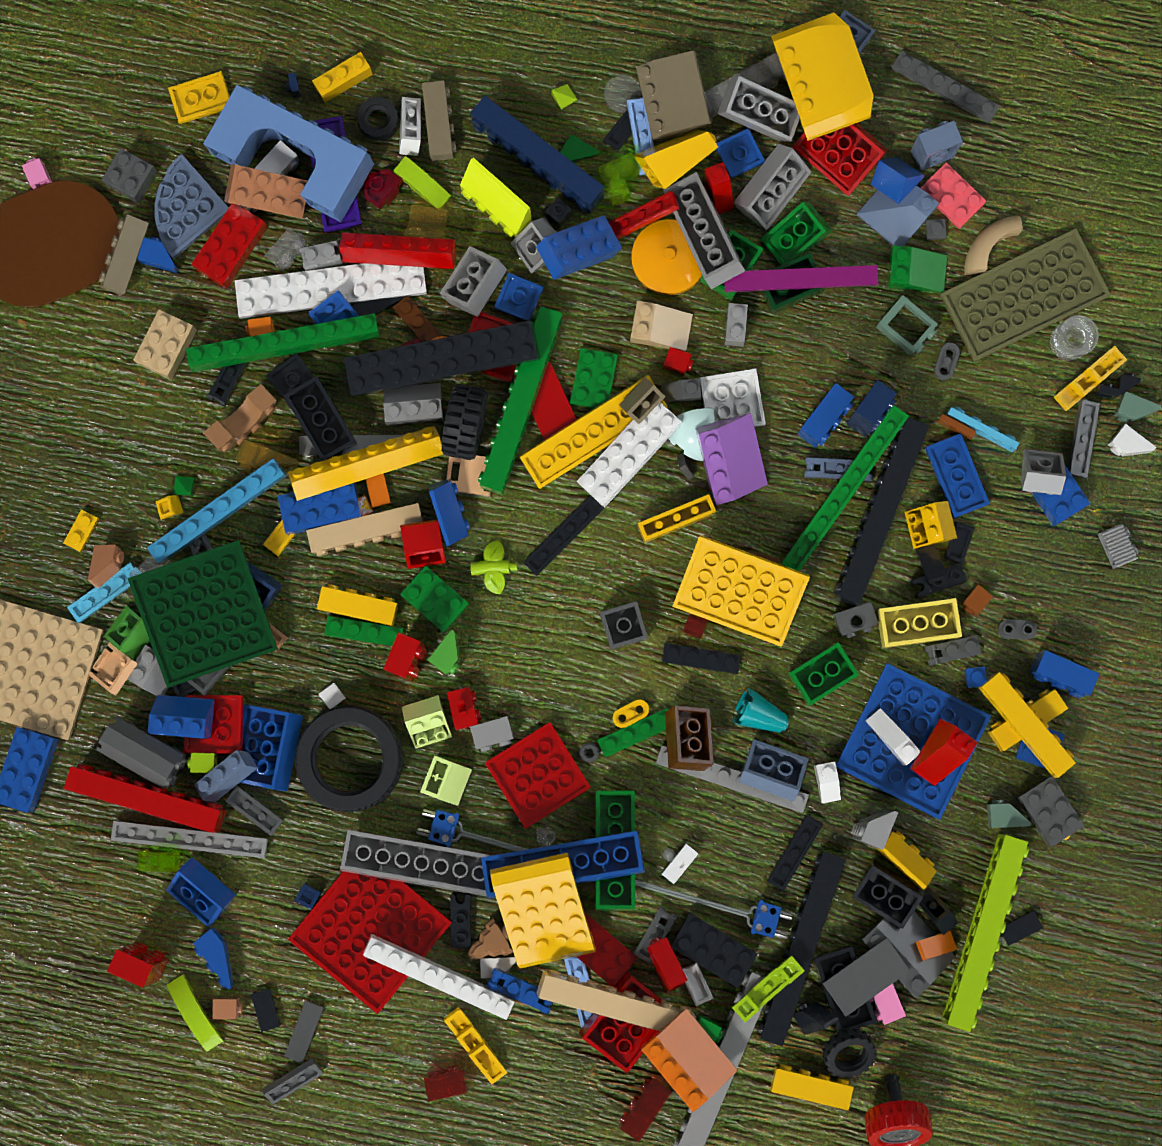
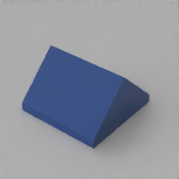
[871,157,924,204]

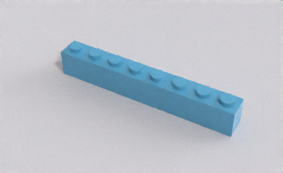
[147,459,288,564]

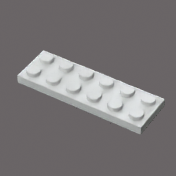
[577,403,682,508]

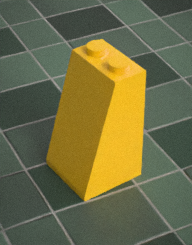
[633,130,718,189]

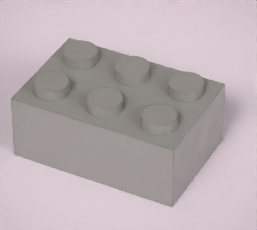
[440,246,507,317]

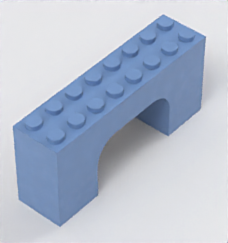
[203,85,374,222]

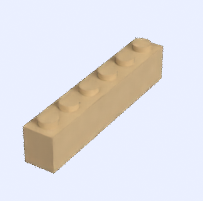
[306,503,423,556]

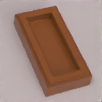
[936,414,976,440]

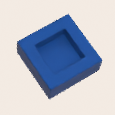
[964,667,987,688]

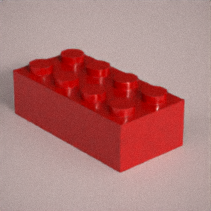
[191,204,268,290]
[383,633,428,681]
[107,942,169,988]

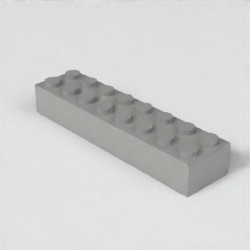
[340,830,493,896]

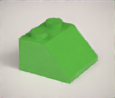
[104,605,150,660]
[428,630,460,676]

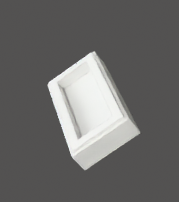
[683,963,714,1006]

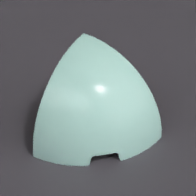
[668,408,715,461]

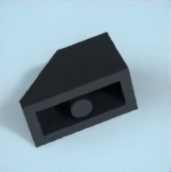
[919,887,958,935]
[793,1002,839,1035]

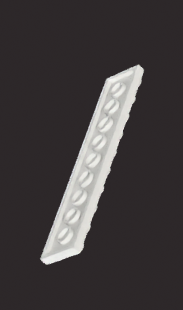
[235,263,427,319]

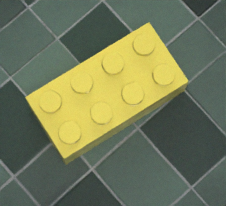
[877,598,962,649]

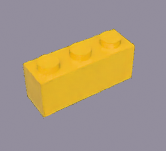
[312,52,373,103]

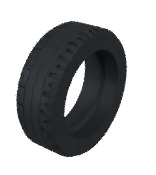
[295,706,403,812]

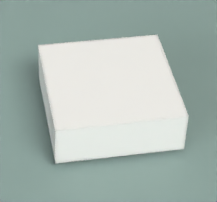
[318,683,346,709]

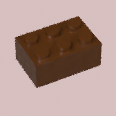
[665,706,714,771]

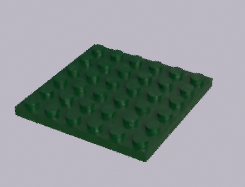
[127,540,278,688]

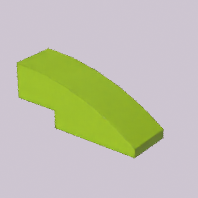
[394,156,451,211]

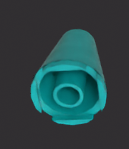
[733,688,789,733]

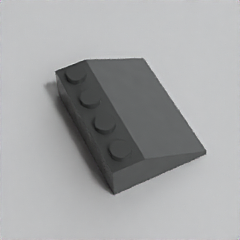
[860,912,956,998]

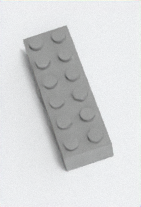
[663,172,745,289]

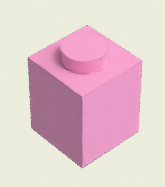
[22,158,52,189]

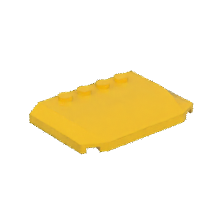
[771,12,874,141]

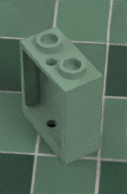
[876,295,938,356]

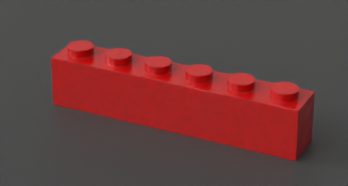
[339,233,457,269]

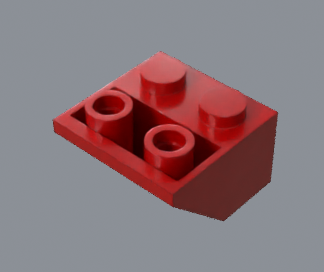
[400,519,446,569]

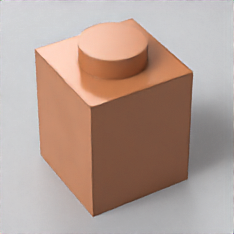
[213,997,243,1019]

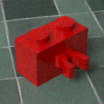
[447,687,481,730]

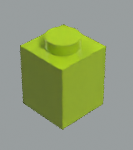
[187,753,218,773]

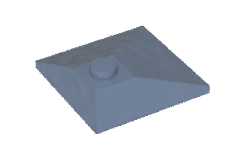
[856,186,939,246]

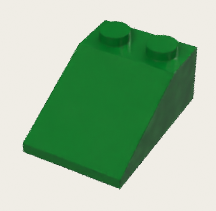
[761,202,832,265]
[887,245,947,293]

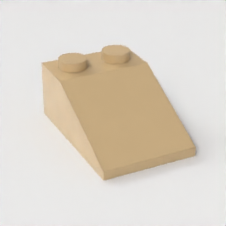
[630,301,693,352]

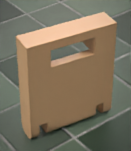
[446,455,491,496]
[88,642,138,696]

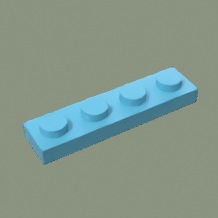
[946,407,1019,452]
[67,563,139,623]

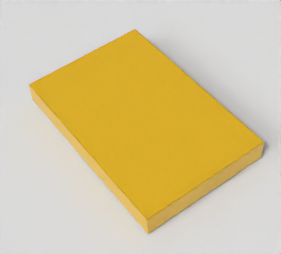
[168,71,230,124]

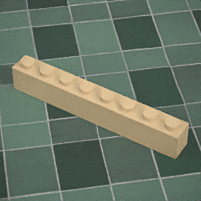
[536,970,696,1031]

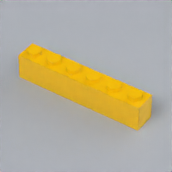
[978,672,1076,778]

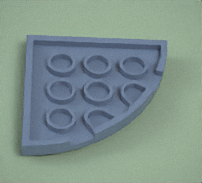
[155,154,229,259]

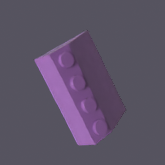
[695,412,768,505]

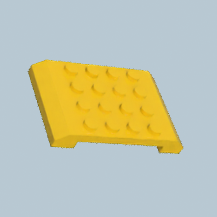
[490,853,596,968]

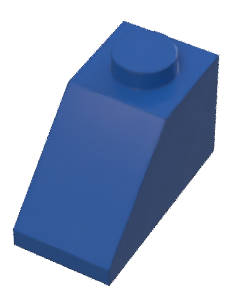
[137,237,178,273]

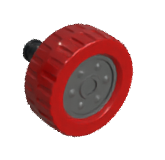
[864,1073,933,1146]

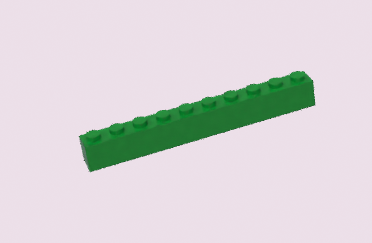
[478,306,563,495]
[186,313,380,372]

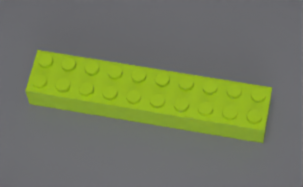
[941,834,1029,1032]

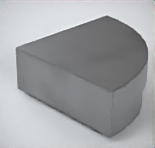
[677,453,694,480]

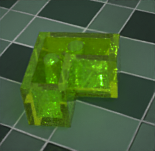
[597,152,640,207]

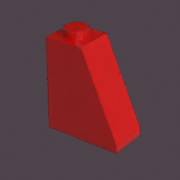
[703,162,734,215]
[647,937,688,994]

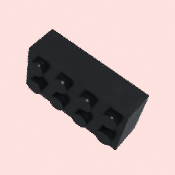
[283,376,358,461]
[670,912,758,988]
[813,945,877,1032]

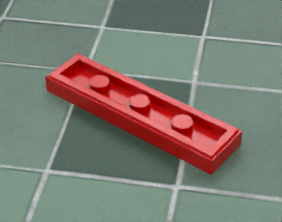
[608,190,680,239]

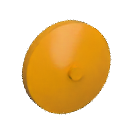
[631,219,702,295]

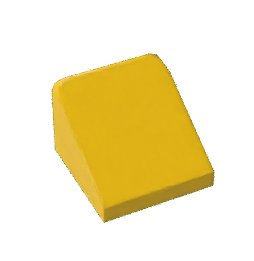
[156,495,183,520]

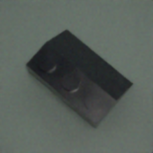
[852,860,924,929]

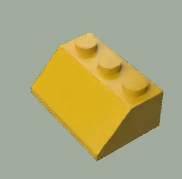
[876,831,936,889]

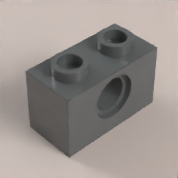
[832,602,879,639]

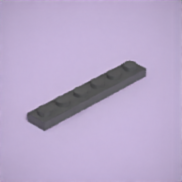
[891,51,1000,123]

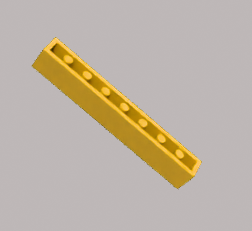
[288,426,443,501]

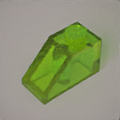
[137,851,180,872]

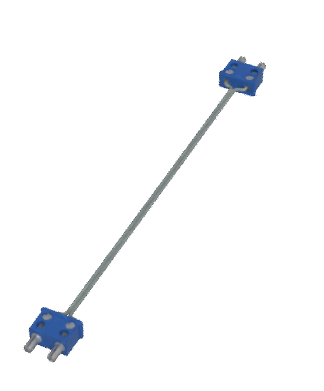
[417,809,793,939]

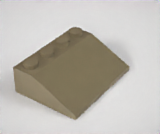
[636,51,712,142]

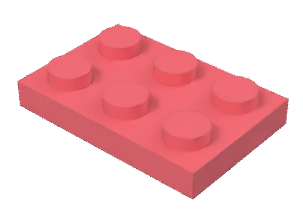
[921,162,987,229]

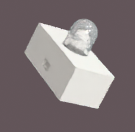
[661,843,698,884]

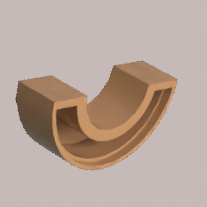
[203,384,276,453]

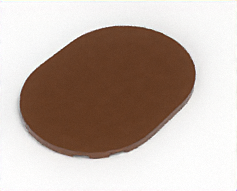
[0,181,119,308]

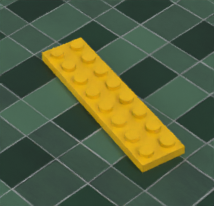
[519,375,668,489]

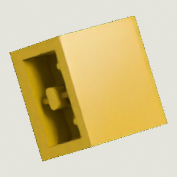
[904,501,957,549]

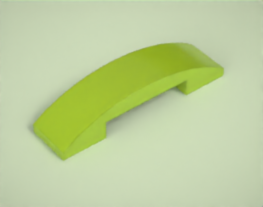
[732,955,804,1023]
[167,974,224,1052]

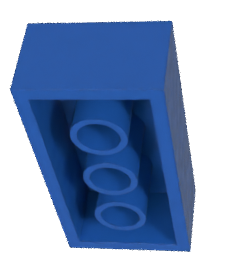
[536,215,622,280]
[278,482,362,535]
[0,727,59,813]

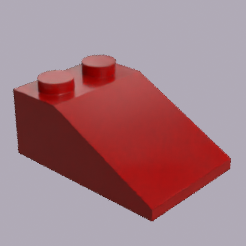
[910,719,978,786]

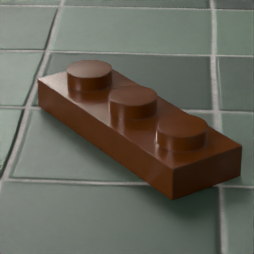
[393,296,442,342]

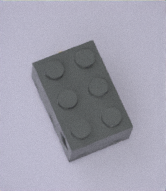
[1015,776,1084,847]

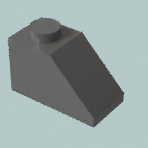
[661,379,701,404]

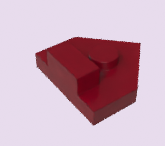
[364,169,404,210]

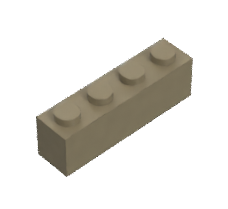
[422,80,456,161]
[98,214,149,295]

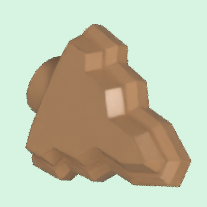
[467,918,513,959]

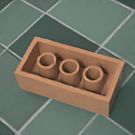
[224,164,308,219]

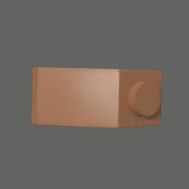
[88,545,124,588]

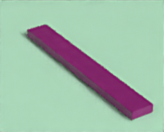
[724,265,878,292]

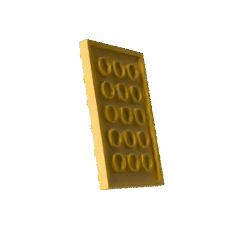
[672,535,810,647]

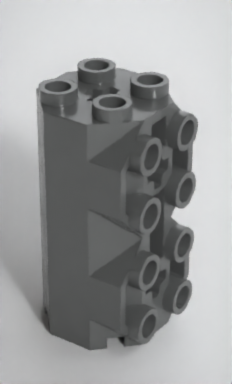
[97,716,188,789]

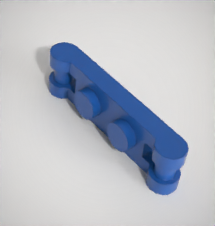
[486,968,552,1014]

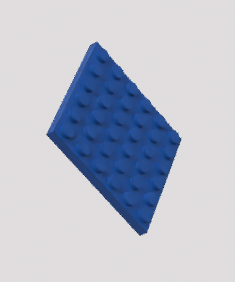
[836,663,991,820]

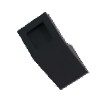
[1095,373,1141,400]

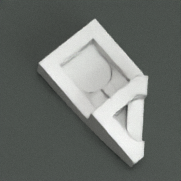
[480,957,517,978]

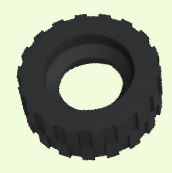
[357,96,399,141]

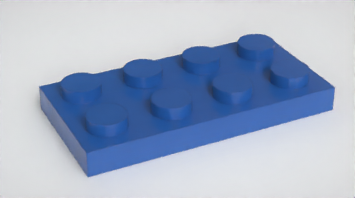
[925,434,990,519]

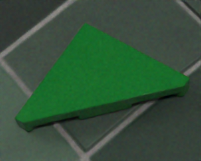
[560,135,601,162]

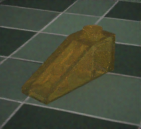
[236,439,300,471]

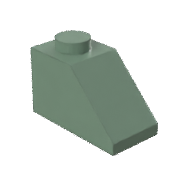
[1113,392,1161,423]
[987,800,1031,828]

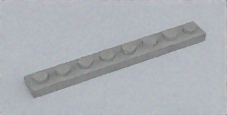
[656,745,809,813]
[111,821,268,858]

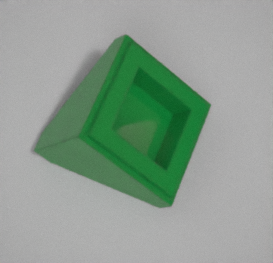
[173,476,195,497]

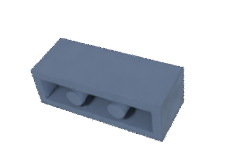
[194,750,258,802]

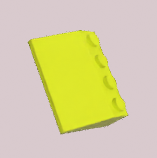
[460,158,532,238]

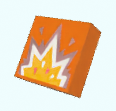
[358,495,374,517]

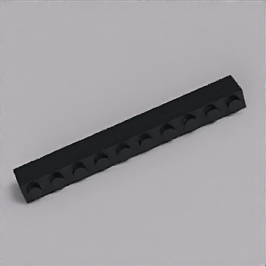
[757,851,846,1047]

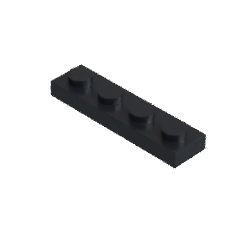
[661,643,741,674]

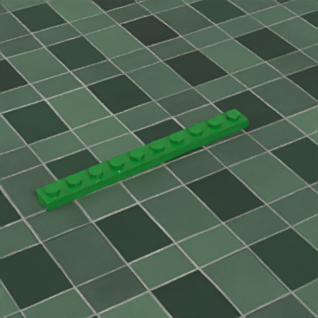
[782,405,909,571]

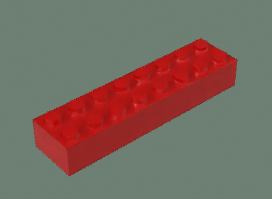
[64,764,227,833]

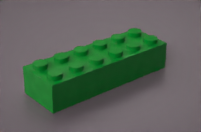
[595,791,635,911]

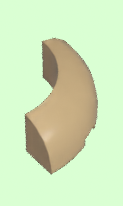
[964,216,1023,275]

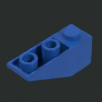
[193,927,234,990]

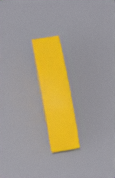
[1054,346,1127,411]
[443,1007,507,1084]

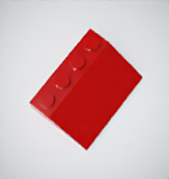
[792,123,889,196]
[578,971,664,1073]

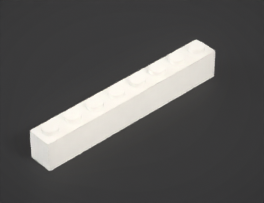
[363,934,515,1020]

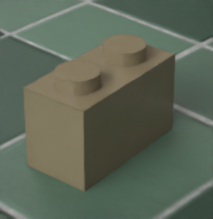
[619,377,665,424]

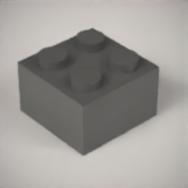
[102,148,158,204]
[600,601,648,650]

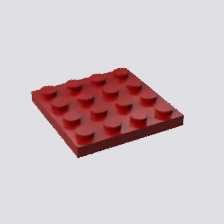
[485,722,591,829]

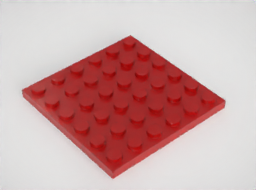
[288,871,452,1014]

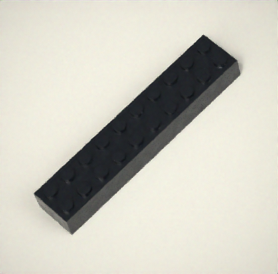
[344,321,540,397]
[833,417,929,607]

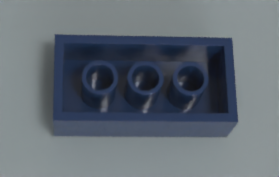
[846,380,897,437]

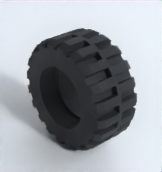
[441,384,488,460]

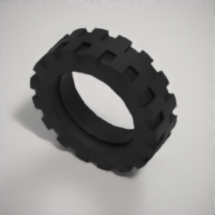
[822,1028,877,1078]

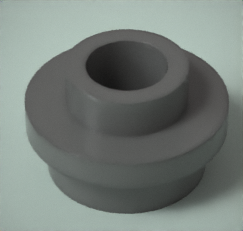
[580,743,599,762]

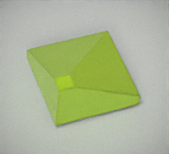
[551,84,577,110]

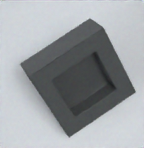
[925,219,946,241]

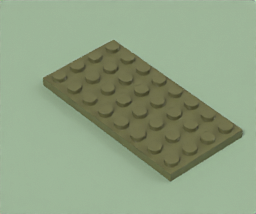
[940,229,1111,362]

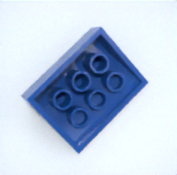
[241,704,303,792]

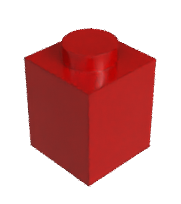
[663,347,694,375]

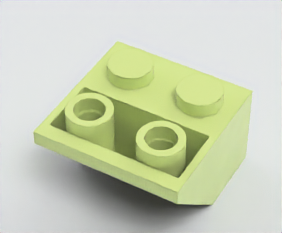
[402,695,452,749]
[420,756,472,806]

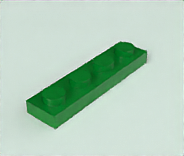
[324,616,404,646]
[597,708,668,758]

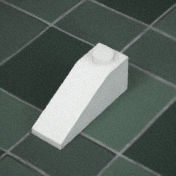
[399,97,421,156]
[866,708,920,765]

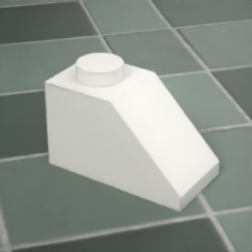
[1107,424,1156,456]
[814,762,841,803]

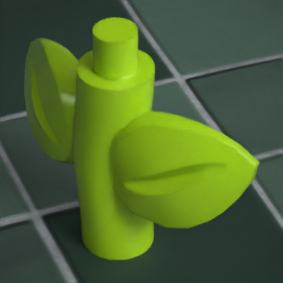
[471,540,518,594]

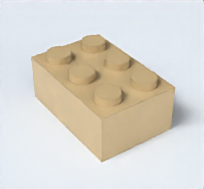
[133,310,197,380]

